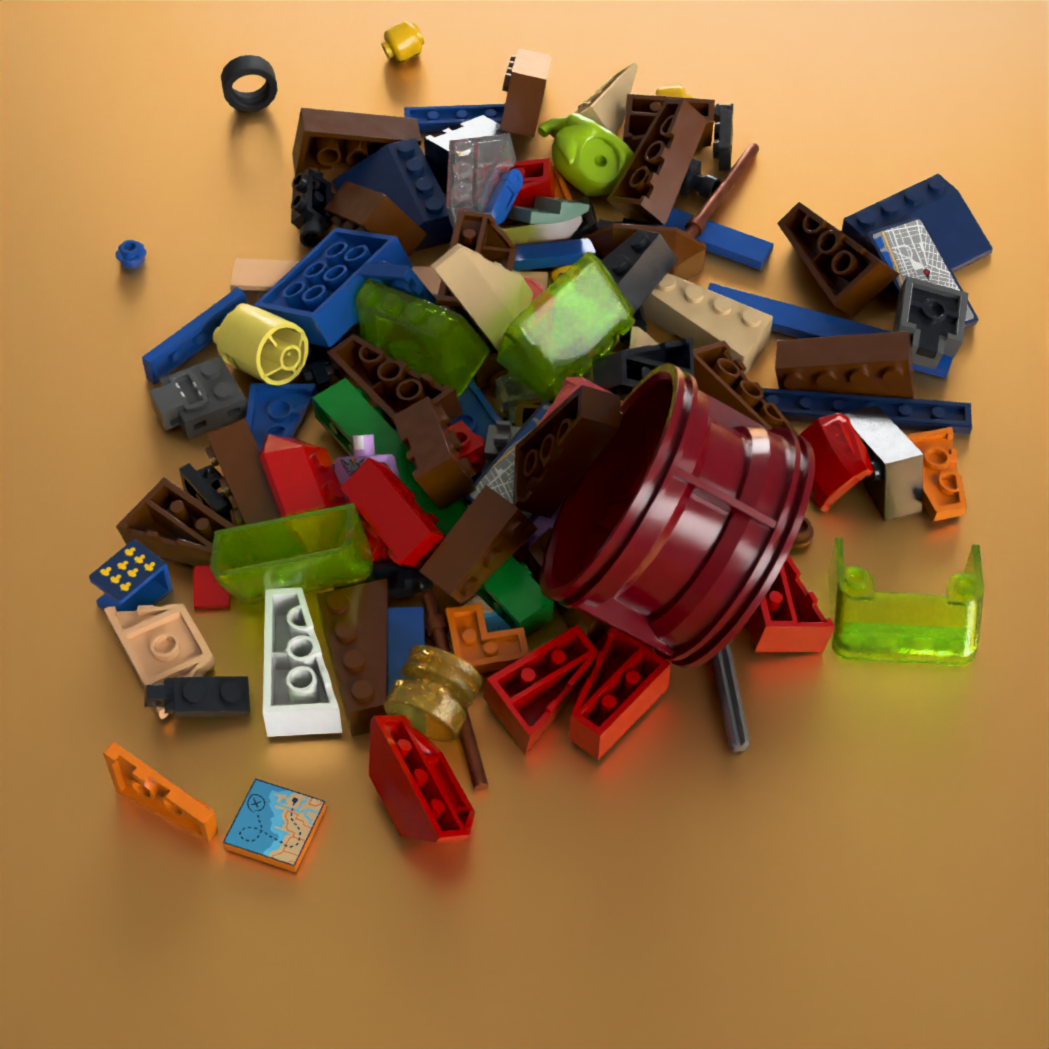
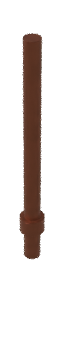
[684,143,759,238]
[421,592,489,791]

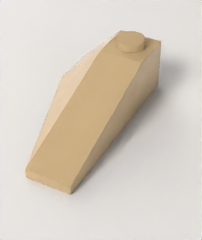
[550,62,638,138]
[431,243,533,355]

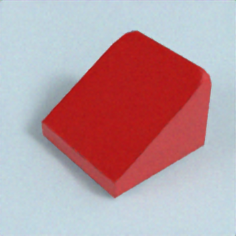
[193,564,232,609]

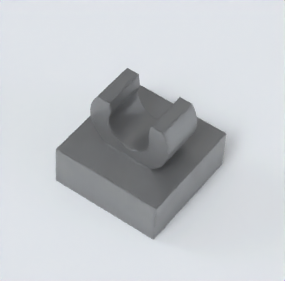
[484,421,521,461]

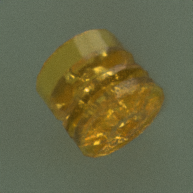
[384,645,482,742]

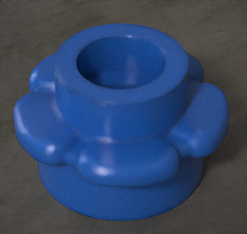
[115,240,146,268]

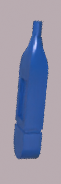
[485,169,523,225]

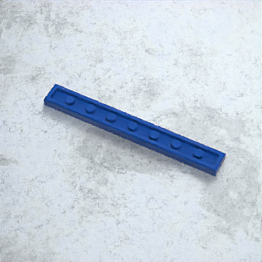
[708,283,953,378]

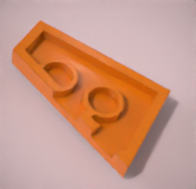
[906,427,967,521]
[103,741,218,843]

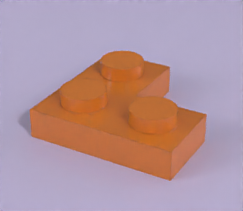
[446,603,529,676]

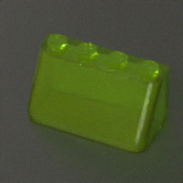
[496,251,635,402]
[356,279,491,396]
[210,503,373,604]

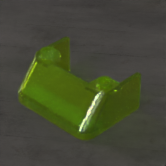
[828,537,984,665]

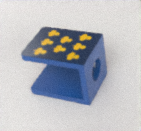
[89,539,173,611]

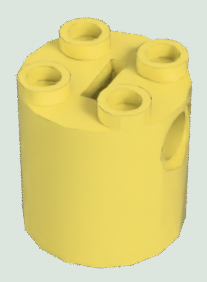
[213,303,308,386]

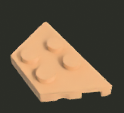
[104,603,215,719]

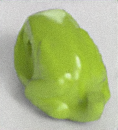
[537,113,634,196]

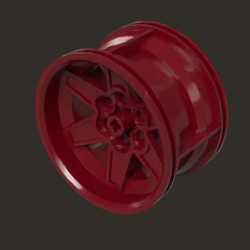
[540,363,815,669]

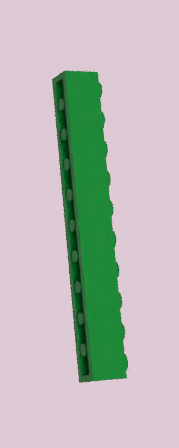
[312,378,554,637]

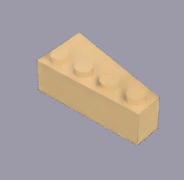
[643,273,773,376]

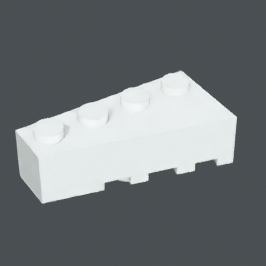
[263,587,342,737]

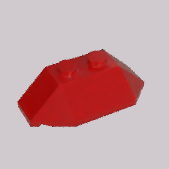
[259,435,349,559]
[369,715,475,843]

